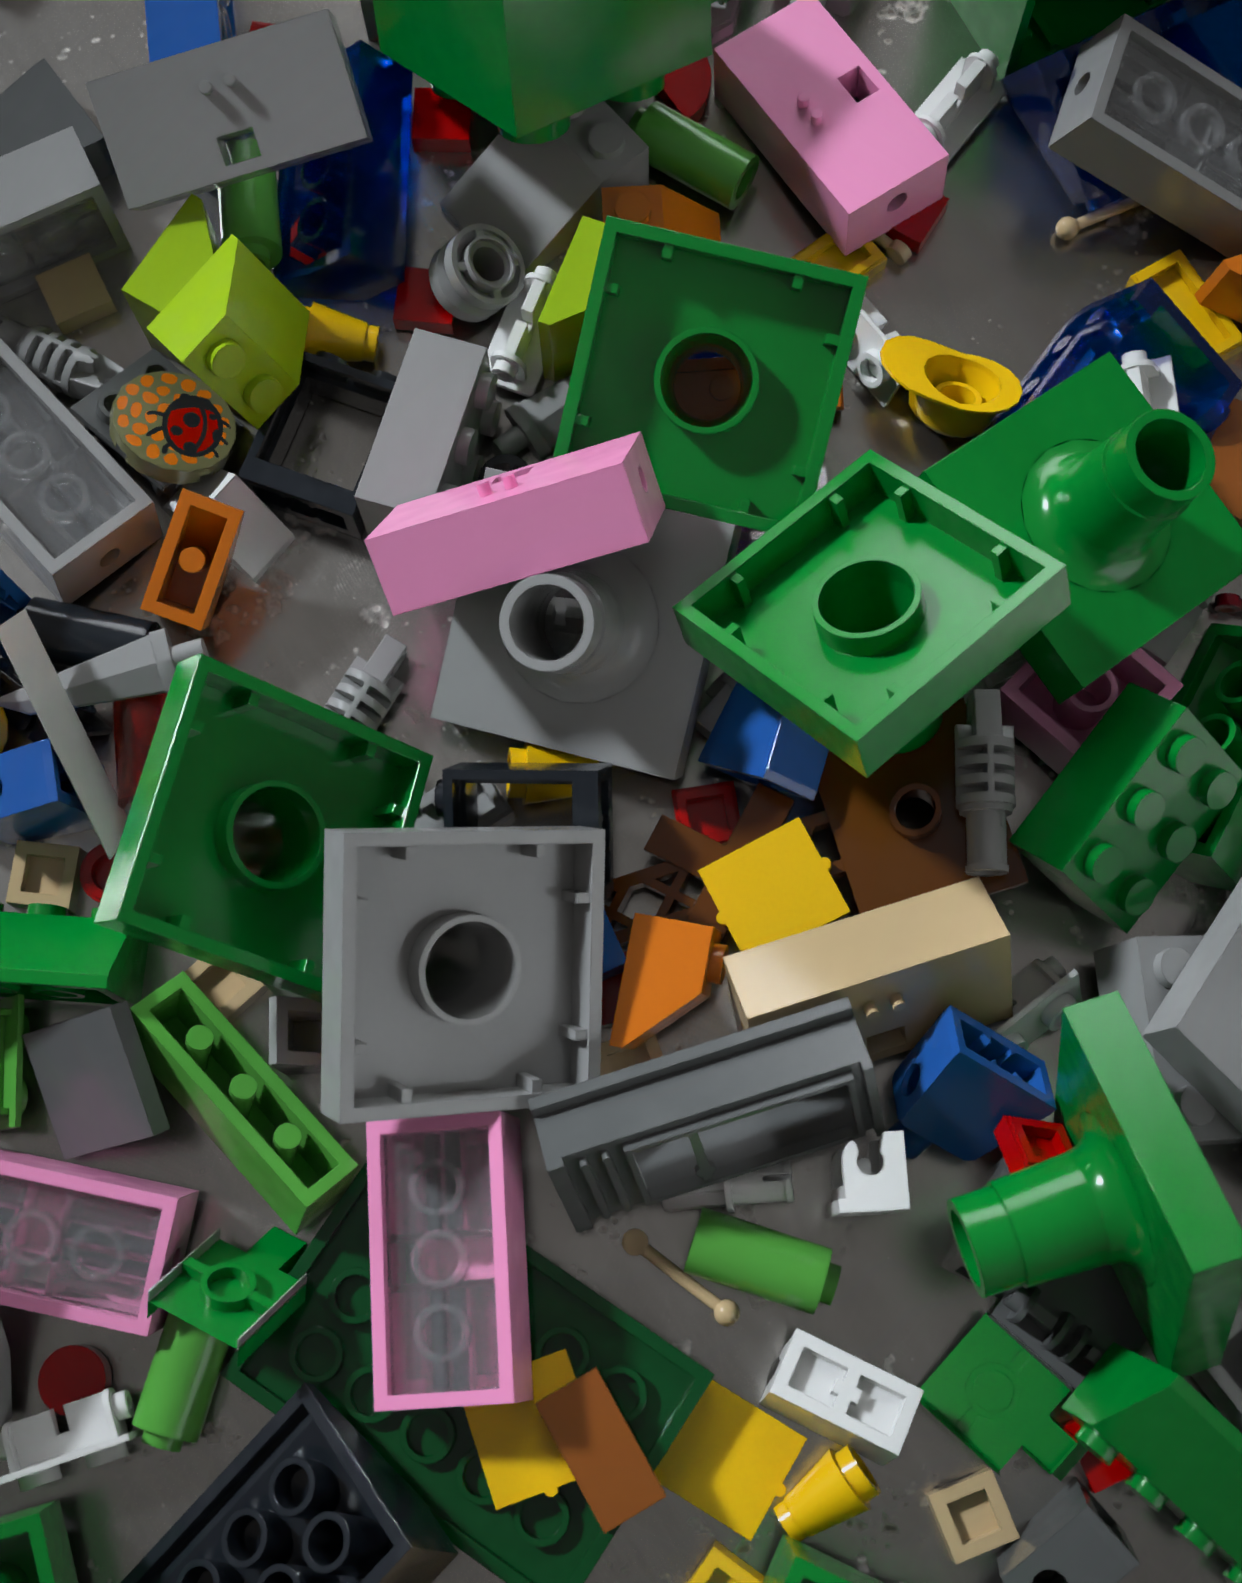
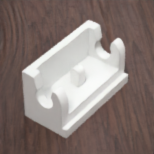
[826,1131,910,1218]
[759,1328,924,1466]

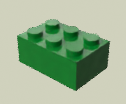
[1009,682,1242,934]

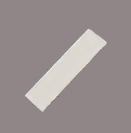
[0,609,128,860]

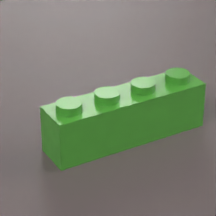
[130,971,359,1235]

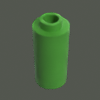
[628,101,760,210]
[218,138,283,270]
[683,1207,841,1315]
[132,1312,229,1452]

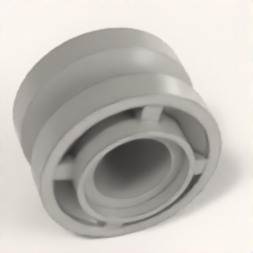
[429,223,525,322]

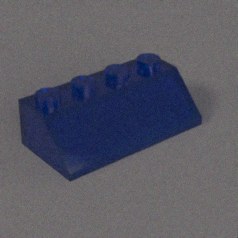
[273,39,413,301]

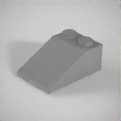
[440,101,649,276]

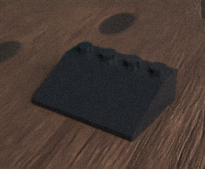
[120,1383,459,1583]

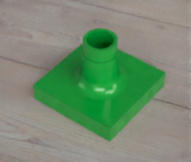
[553,215,869,532]
[918,351,1242,704]
[672,449,1071,778]
[94,653,433,1003]
[947,990,1242,1377]

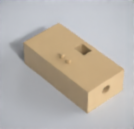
[723,876,1013,1062]

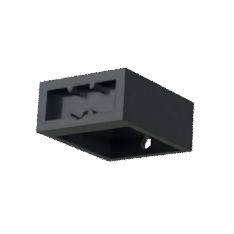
[238,351,397,539]
[434,762,614,900]

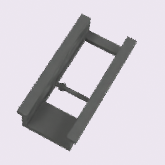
[528,997,886,1233]

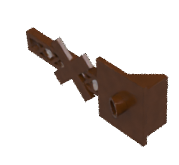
[604,698,1029,948]

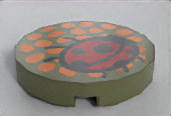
[109,371,236,485]

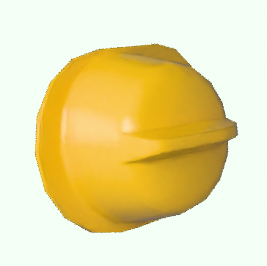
[880,336,1023,438]

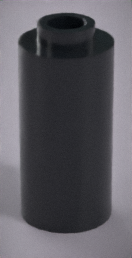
[15,597,161,667]

